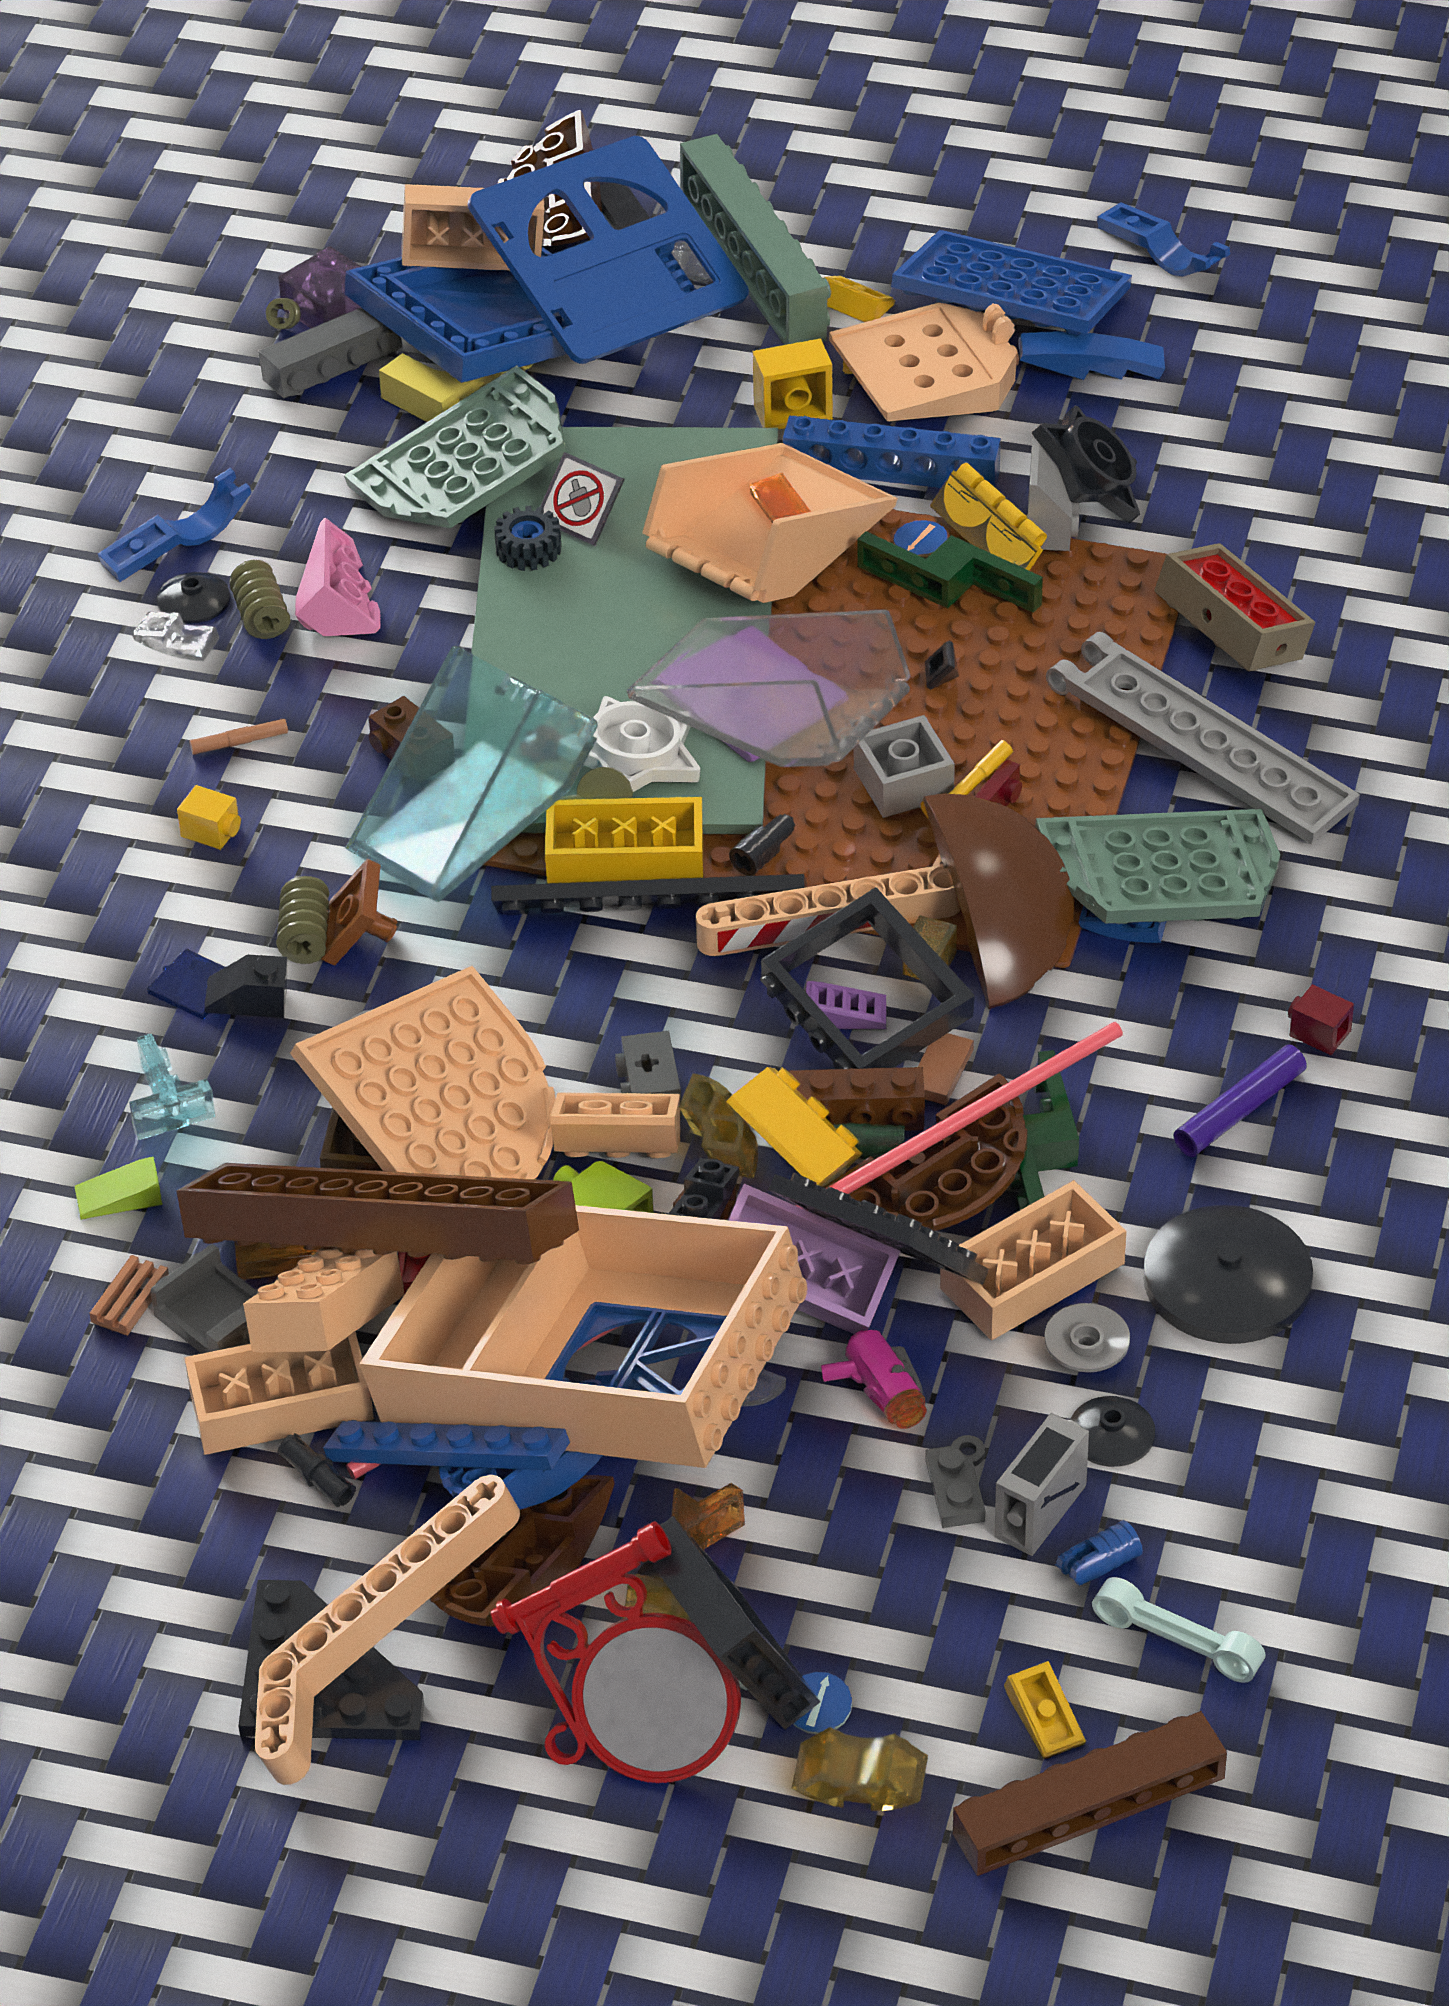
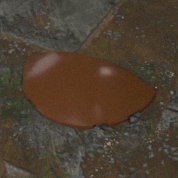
[498,109,602,246]
[923,794,1074,1009]
[824,1073,1028,1231]
[429,1475,615,1627]

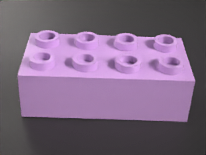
[727,1184,900,1334]

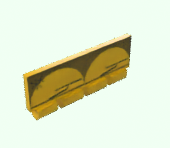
[930,463,1047,570]

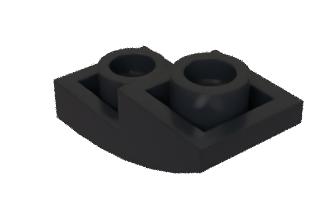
[667,1158,739,1220]

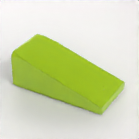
[75,1157,162,1220]

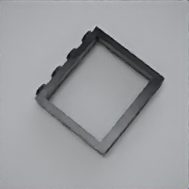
[760,887,975,1069]
[649,1516,820,1730]

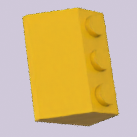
[726,1067,862,1187]

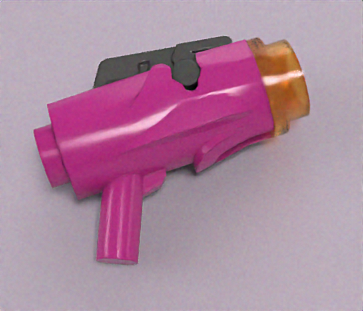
[821,1330,927,1429]

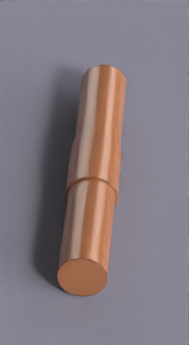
[189,719,288,755]

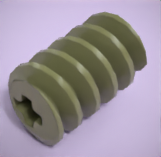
[229,559,291,639]
[276,876,330,964]

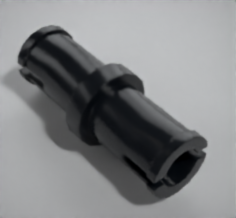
[277,1433,356,1507]

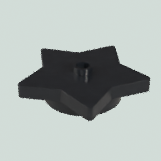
[1032,405,1140,523]

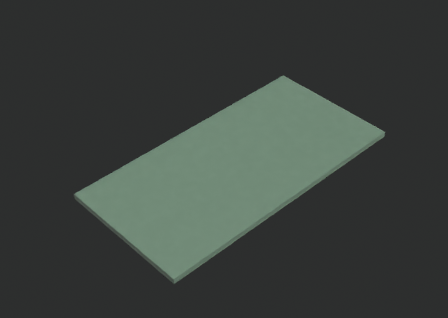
[454,427,778,834]

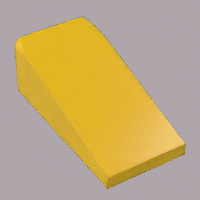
[1004,1661,1086,1759]

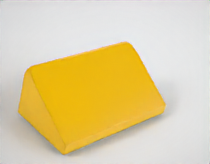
[824,276,895,322]

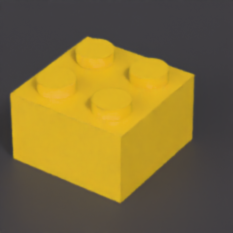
[753,338,833,430]

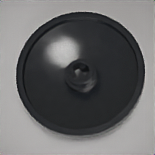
[1143,1205,1313,1344]

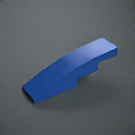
[1019,331,1165,380]

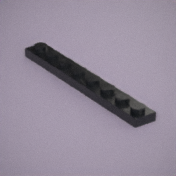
[491,874,807,915]

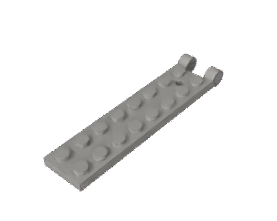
[1046,632,1360,844]

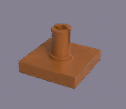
[321,858,397,966]

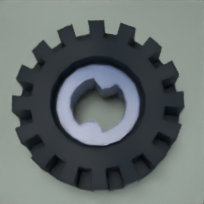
[494,506,562,571]

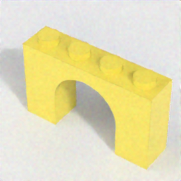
[379,353,534,422]

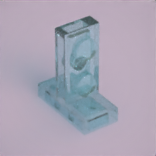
[129,1033,216,1140]

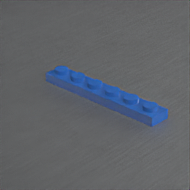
[323,1420,570,1470]

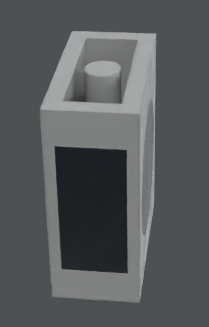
[995,1413,1089,1556]

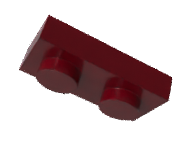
[975,759,1022,807]

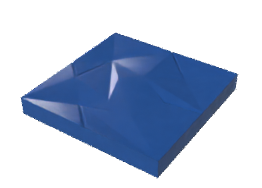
[345,247,567,383]

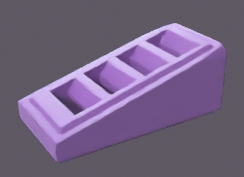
[806,981,886,1029]

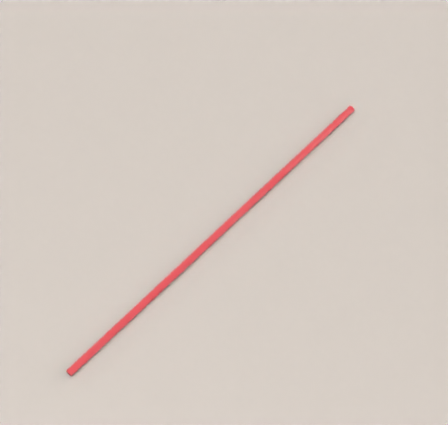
[346,1022,1123,1480]

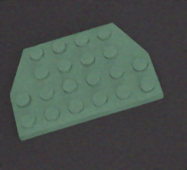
[344,365,567,528]
[1035,809,1280,924]

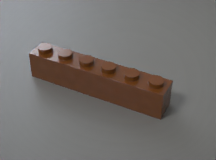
[953,1711,1227,1876]

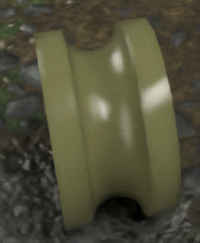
[266,298,301,329]

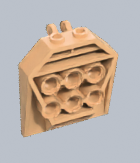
[829,302,1019,421]

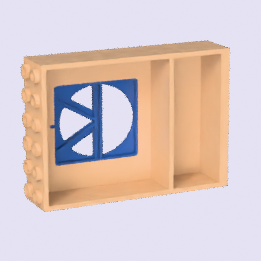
[359,1205,807,1468]

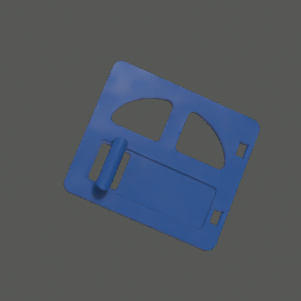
[467,136,749,364]

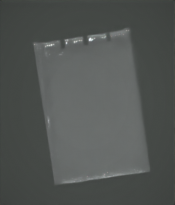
[626,610,911,767]

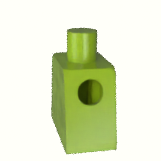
[553,1161,654,1213]

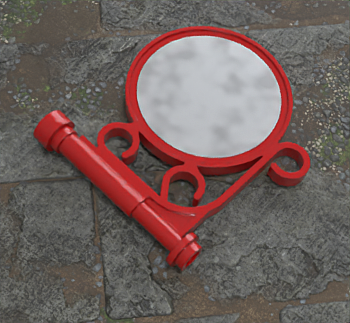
[491,1521,741,1783]

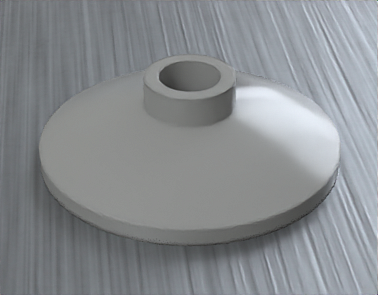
[1044,1303,1130,1372]

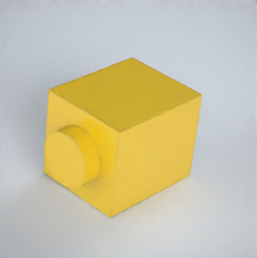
[177,785,241,850]

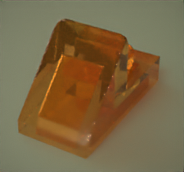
[672,1483,745,1549]

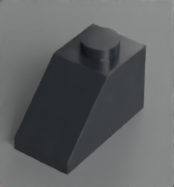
[204,954,287,1018]

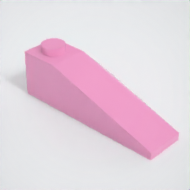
[295,518,380,636]

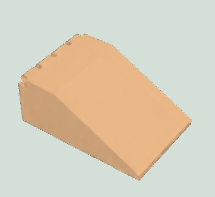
[642,443,898,603]

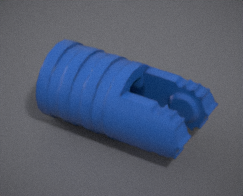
[1055,1520,1143,1586]

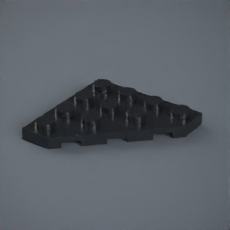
[238,1580,424,1740]

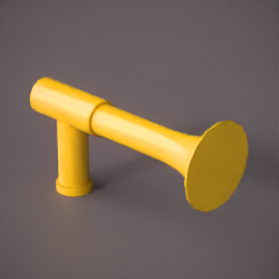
[920,740,1013,819]

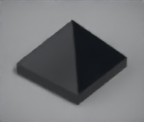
[925,640,959,690]

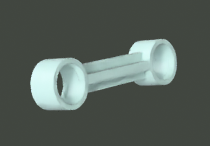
[1092,1577,1265,1683]

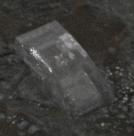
[132,612,220,661]

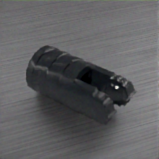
[729,814,796,876]

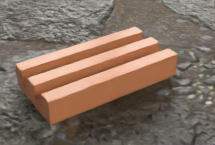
[89,1255,169,1336]

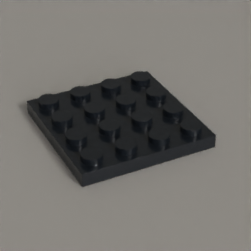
[768,1173,989,1285]

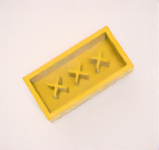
[545,797,703,884]

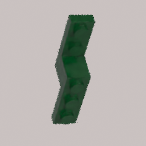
[857,531,1043,613]
[1009,1050,1079,1212]

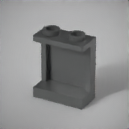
[150,1244,258,1354]

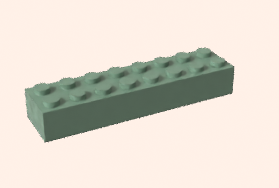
[680,134,831,345]

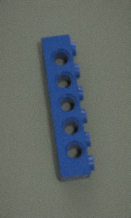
[783,415,1001,488]

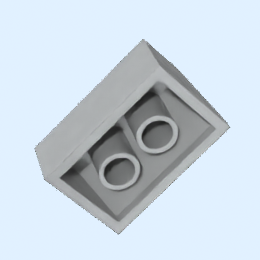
[1027,435,1079,551]

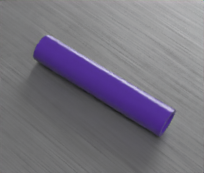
[1173,1044,1307,1157]

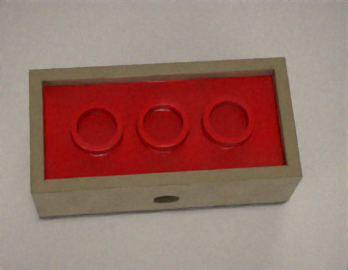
[1154,543,1316,671]

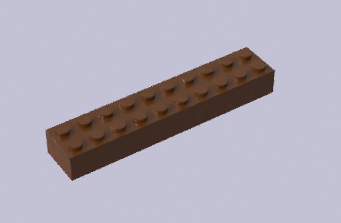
[176,1163,579,1264]

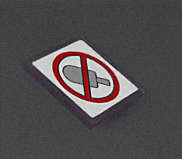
[540,452,625,546]

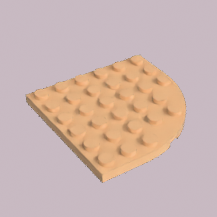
[290,966,556,1180]

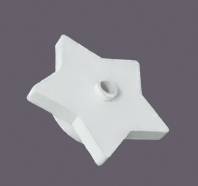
[558,696,700,792]

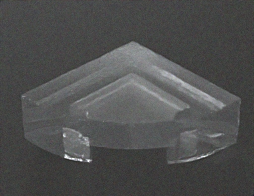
[742,1369,786,1406]

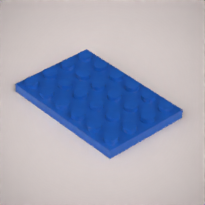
[891,230,1132,335]

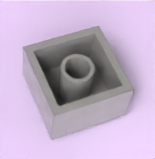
[854,715,955,818]

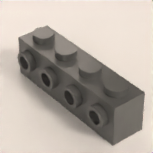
[258,308,403,398]

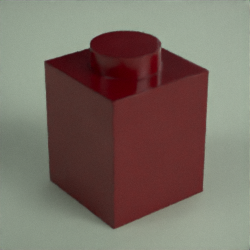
[1288,984,1354,1055]

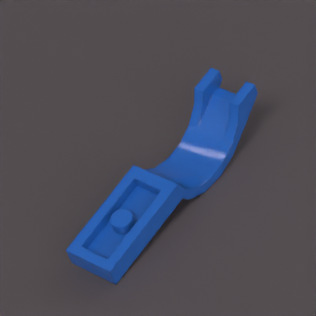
[1097,202,1230,277]
[98,468,252,582]

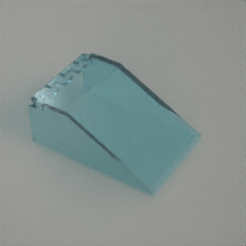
[345,645,598,903]

